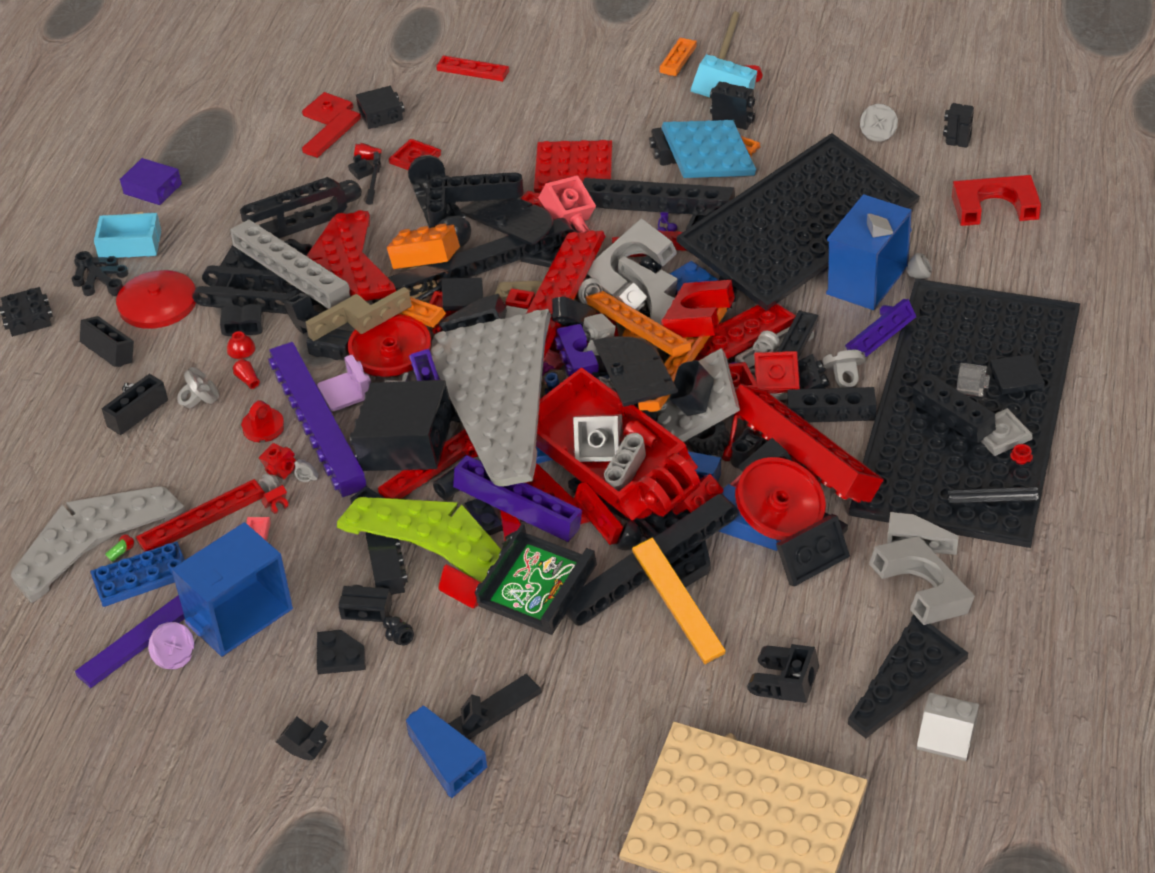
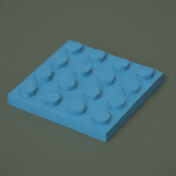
[662,120,756,178]

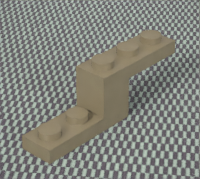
[306,287,412,341]

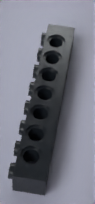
[582,178,735,216]

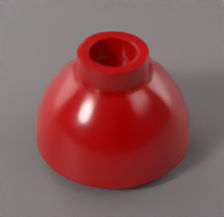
[227,331,255,359]

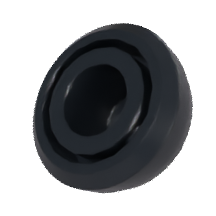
[617,520,646,551]

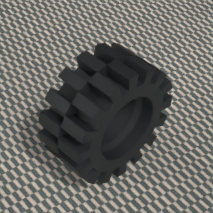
[688,421,730,456]

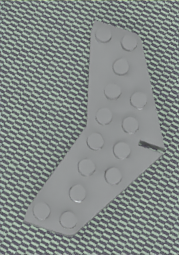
[11,486,186,603]

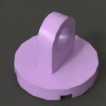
[148,622,194,669]

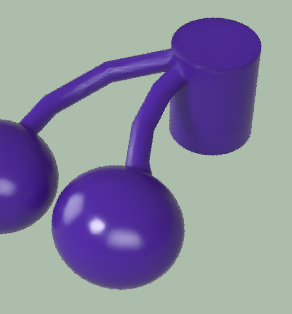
[657,212,677,231]

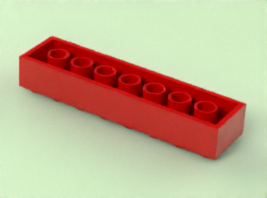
[734,384,884,503]

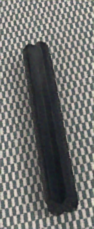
[947,487,1039,504]

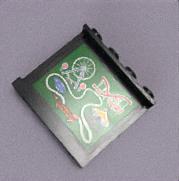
[475,524,597,635]

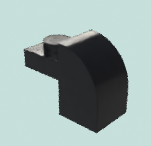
[284,293,320,334]
[276,716,329,760]

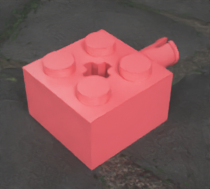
[538,176,596,233]

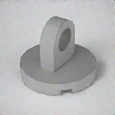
[860,104,898,142]
[823,350,866,388]
[177,367,219,408]

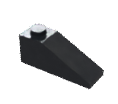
[439,293,507,332]

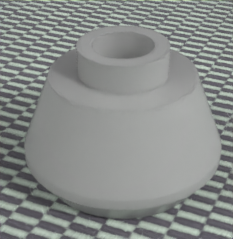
[906,253,932,279]
[577,278,603,305]

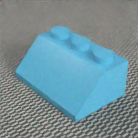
[691,54,757,98]

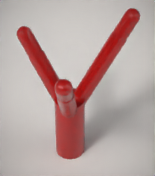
[722,415,756,461]

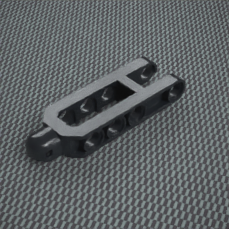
[240,177,362,238]
[192,265,320,314]

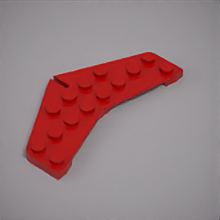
[307,210,396,301]

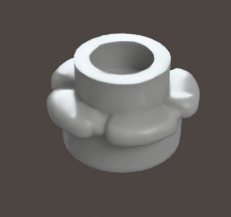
[259,474,279,493]

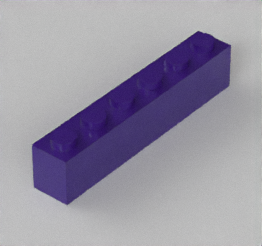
[453,455,582,542]

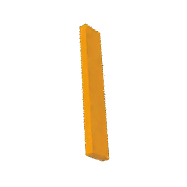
[632,538,726,665]

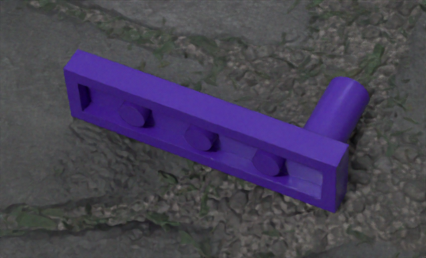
[845,299,916,357]

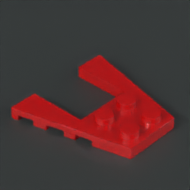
[500,463,590,541]

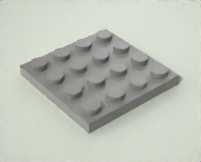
[656,349,740,442]

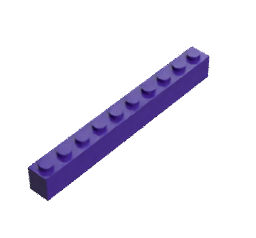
[268,342,366,498]

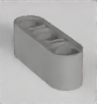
[604,433,646,491]

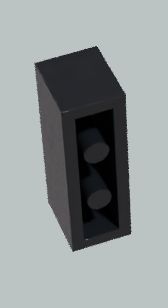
[79,316,134,367]
[101,373,168,436]
[365,532,408,595]

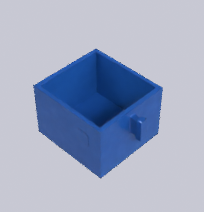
[826,194,912,310]
[171,522,293,657]

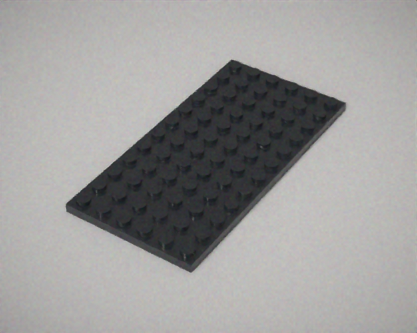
[676,133,920,311]

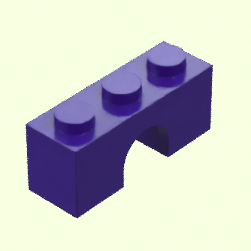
[554,324,599,377]

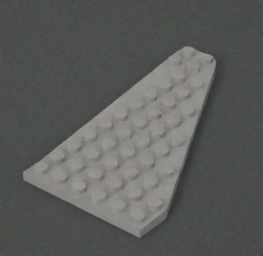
[430,309,551,486]

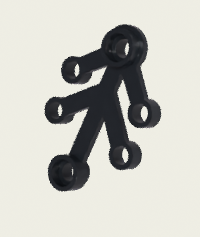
[71,251,129,296]

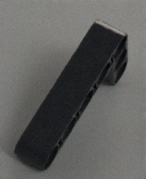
[427,172,524,228]

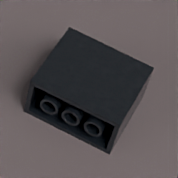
[350,380,454,471]

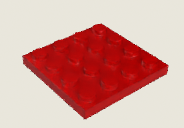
[534,140,613,193]

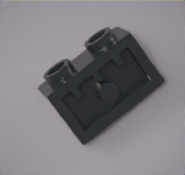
[798,354,830,389]

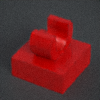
[261,485,288,514]

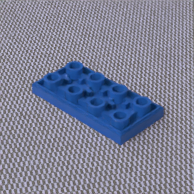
[90,541,185,607]

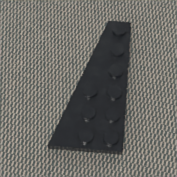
[848,614,969,739]

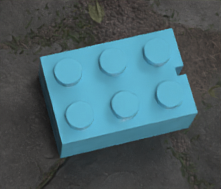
[94,213,162,258]

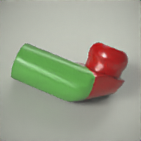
[105,534,134,562]

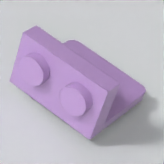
[317,355,371,411]

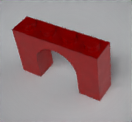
[952,175,1041,226]
[661,280,735,338]

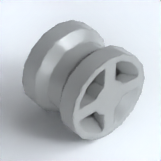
[753,330,779,353]

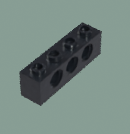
[787,387,877,423]

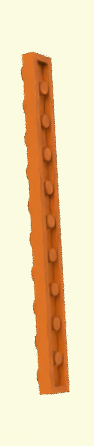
[638,308,727,412]

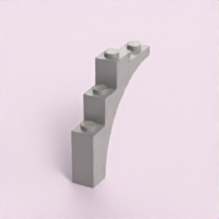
[618,256,678,359]

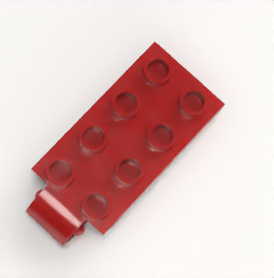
[536,367,700,521]

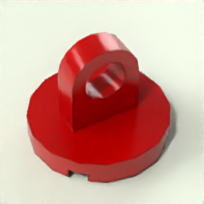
[241,400,284,442]

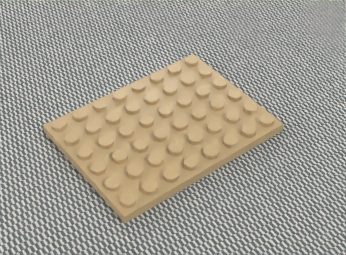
[619,722,868,873]

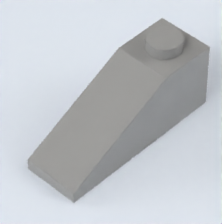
[887,512,959,555]

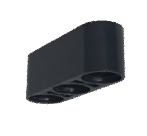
[552,297,596,328]

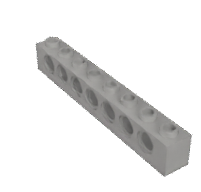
[230,220,350,309]

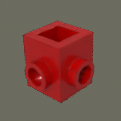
[259,443,296,480]

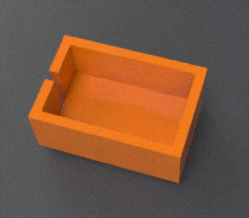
[387,224,460,269]

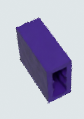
[120,158,182,205]

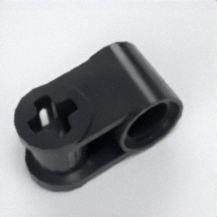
[731,429,768,469]

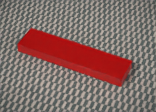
[436,56,509,82]
[302,108,361,158]

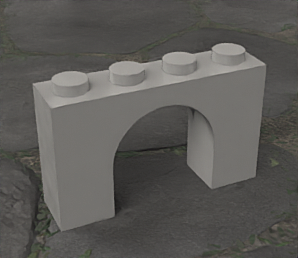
[586,218,677,297]
[869,536,975,625]

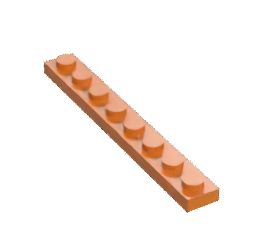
[586,291,691,357]

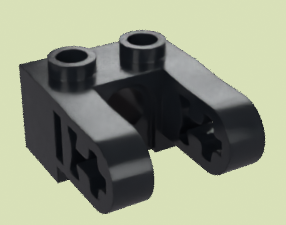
[747,644,819,703]

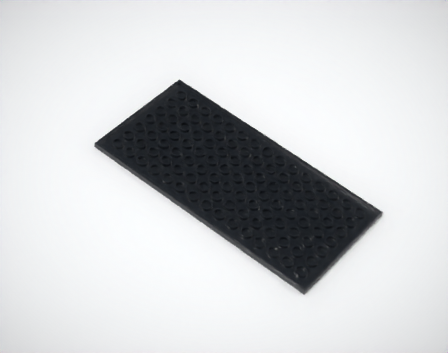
[848,279,1080,548]

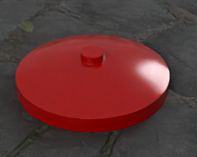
[116,270,196,329]
[348,314,431,377]
[735,457,826,541]

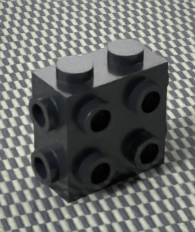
[710,81,756,130]
[356,85,405,129]
[0,287,53,337]

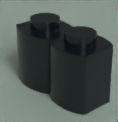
[220,304,264,336]

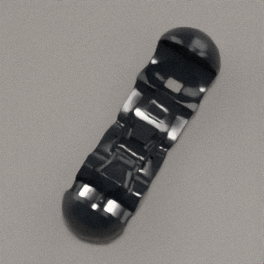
[408,155,471,248]

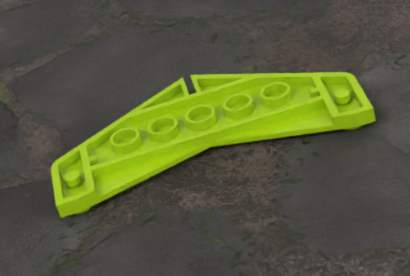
[337,497,501,583]

